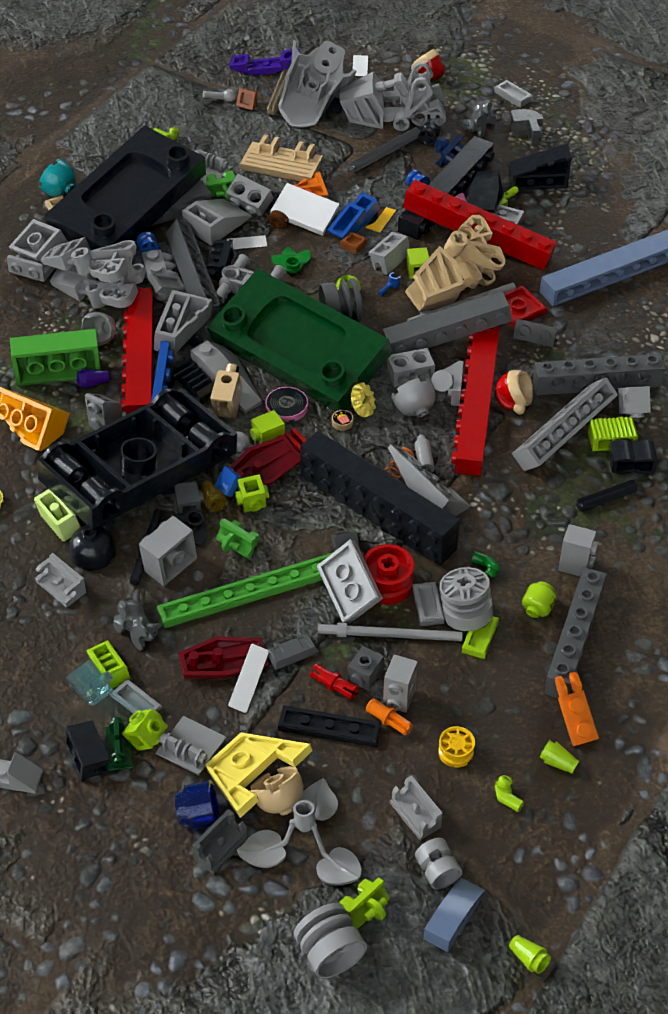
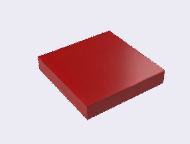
[504,285,547,328]

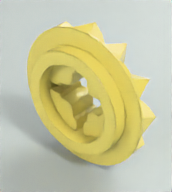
[351,382,376,417]

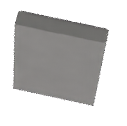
[317,539,383,625]

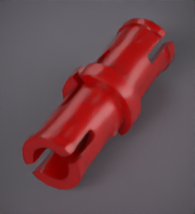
[309,663,359,700]

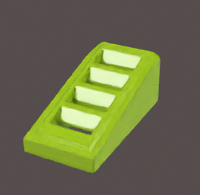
[86,640,130,690]

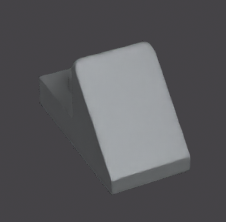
[444,361,463,406]
[0,752,43,794]

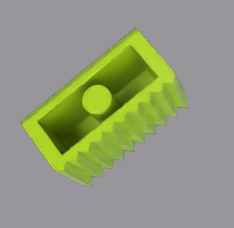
[588,417,638,451]

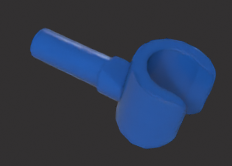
[378,272,401,296]

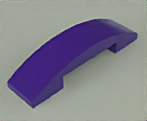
[229,49,300,75]

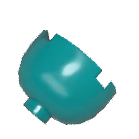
[39,158,76,197]

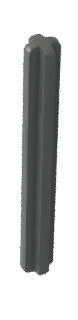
[348,127,421,173]

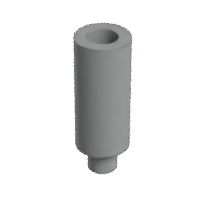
[414,435,435,473]

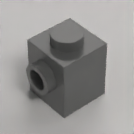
[174,481,204,515]
[348,646,384,691]

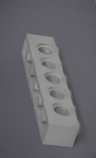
[512,377,618,471]

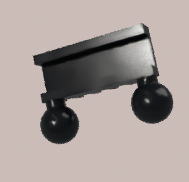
[167,358,215,404]

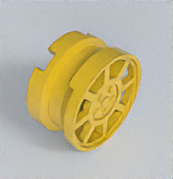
[438,726,475,768]

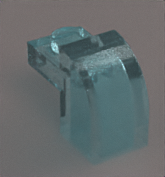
[66,659,114,706]

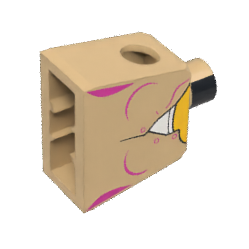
[210,364,242,419]

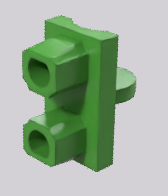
[206,170,237,201]
[216,518,260,559]

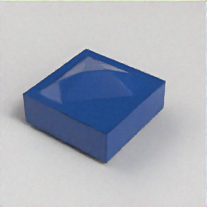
[215,466,242,497]

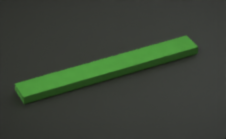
[157,553,332,628]

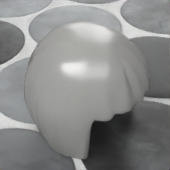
[82,312,116,346]

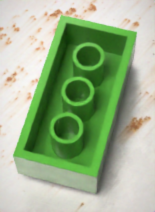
[10,329,101,386]

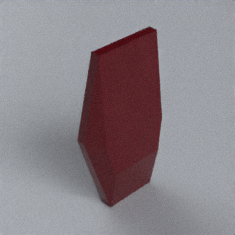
[230,435,300,495]
[178,636,269,679]

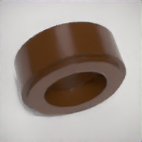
[268,210,289,229]

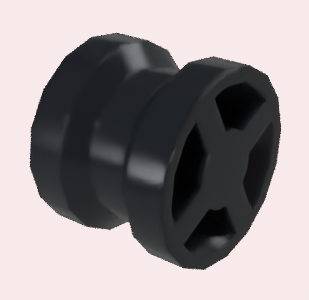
[418,122,440,146]

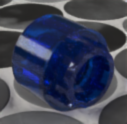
[175,780,220,830]

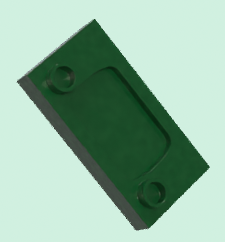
[207,268,392,411]

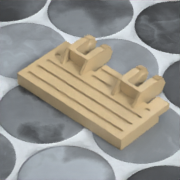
[240,134,323,181]

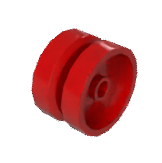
[364,544,414,605]

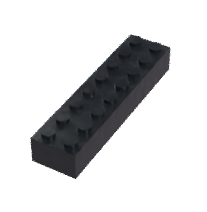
[300,431,460,565]

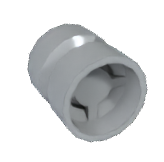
[415,838,462,890]

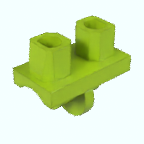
[339,877,390,929]

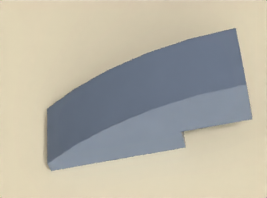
[423,878,485,952]

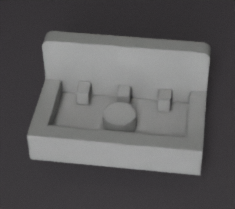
[7,253,55,282]

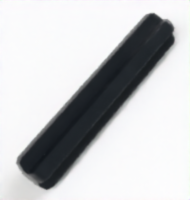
[576,480,638,511]

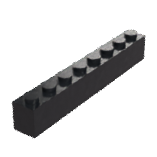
[398,136,495,240]

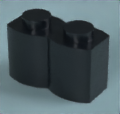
[608,440,658,474]

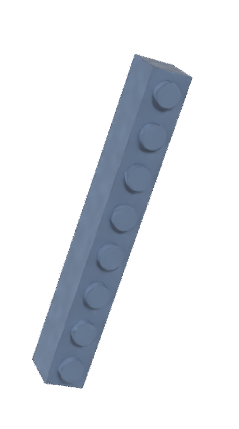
[540,230,668,306]

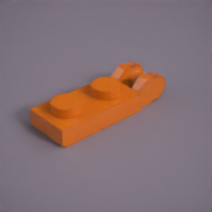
[555,672,599,746]

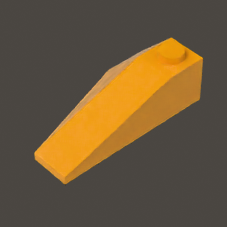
[0,387,70,451]

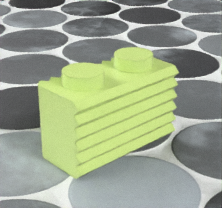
[34,489,80,541]

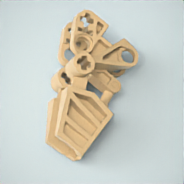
[405,215,505,311]

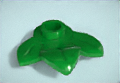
[271,247,311,274]

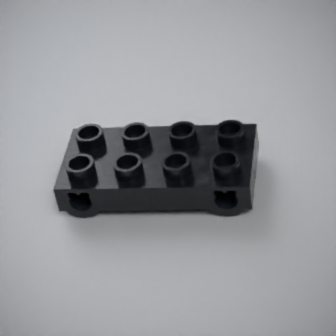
[37,388,237,530]

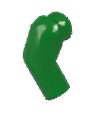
[472,551,500,578]

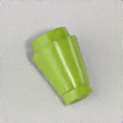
[539,740,579,774]
[509,935,551,974]

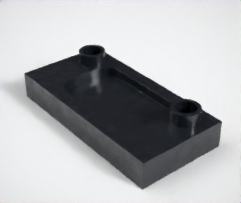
[45,125,206,250]

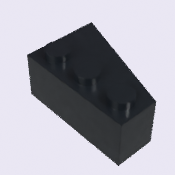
[508,144,572,190]

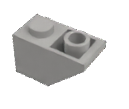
[85,393,122,430]

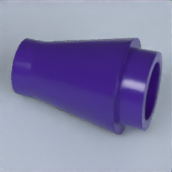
[76,368,109,389]

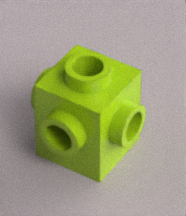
[235,474,269,513]
[122,709,168,751]

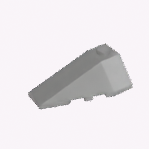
[191,341,262,414]
[388,444,470,517]

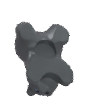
[462,99,496,138]
[113,589,161,651]

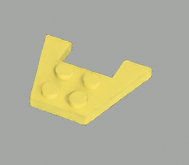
[205,733,312,818]

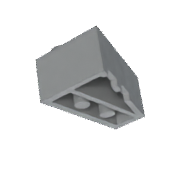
[154,290,212,355]

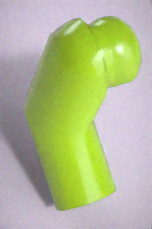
[153,127,179,140]

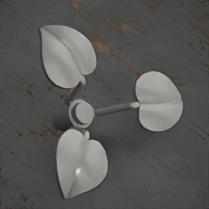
[237,778,361,886]

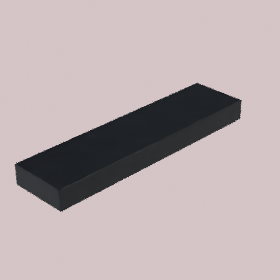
[278,705,381,747]

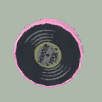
[266,387,308,423]

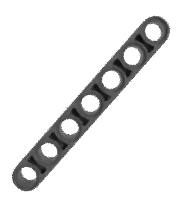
[166,217,220,315]

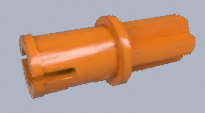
[366,698,413,735]

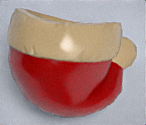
[411,49,446,80]
[495,370,533,415]

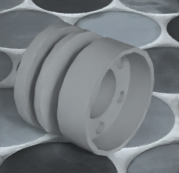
[440,567,493,631]
[294,903,367,978]

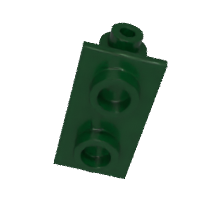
[105,717,133,771]

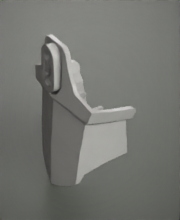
[278,40,357,128]

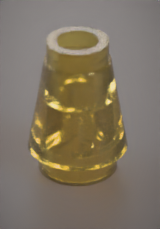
[201,481,226,512]

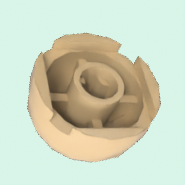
[250,766,304,815]

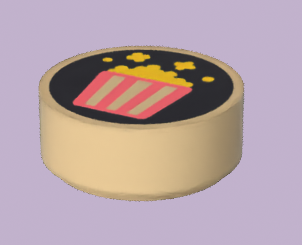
[332,410,353,431]

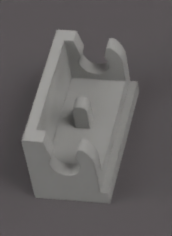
[368,232,410,275]
[35,553,86,607]
[390,775,443,841]

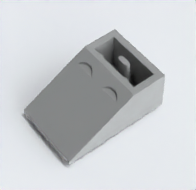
[182,199,252,246]

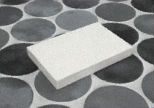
[270,183,339,236]

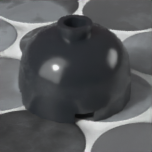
[69,525,116,571]

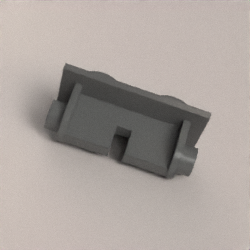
[513,319,558,347]

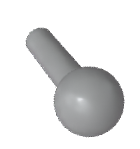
[202,89,236,102]

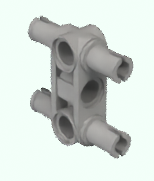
[216,254,286,304]

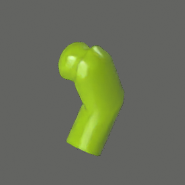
[495,775,524,812]

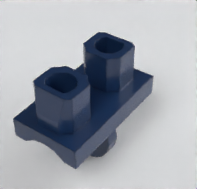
[434,135,465,167]

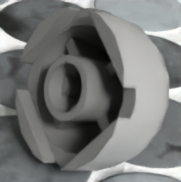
[391,377,435,418]

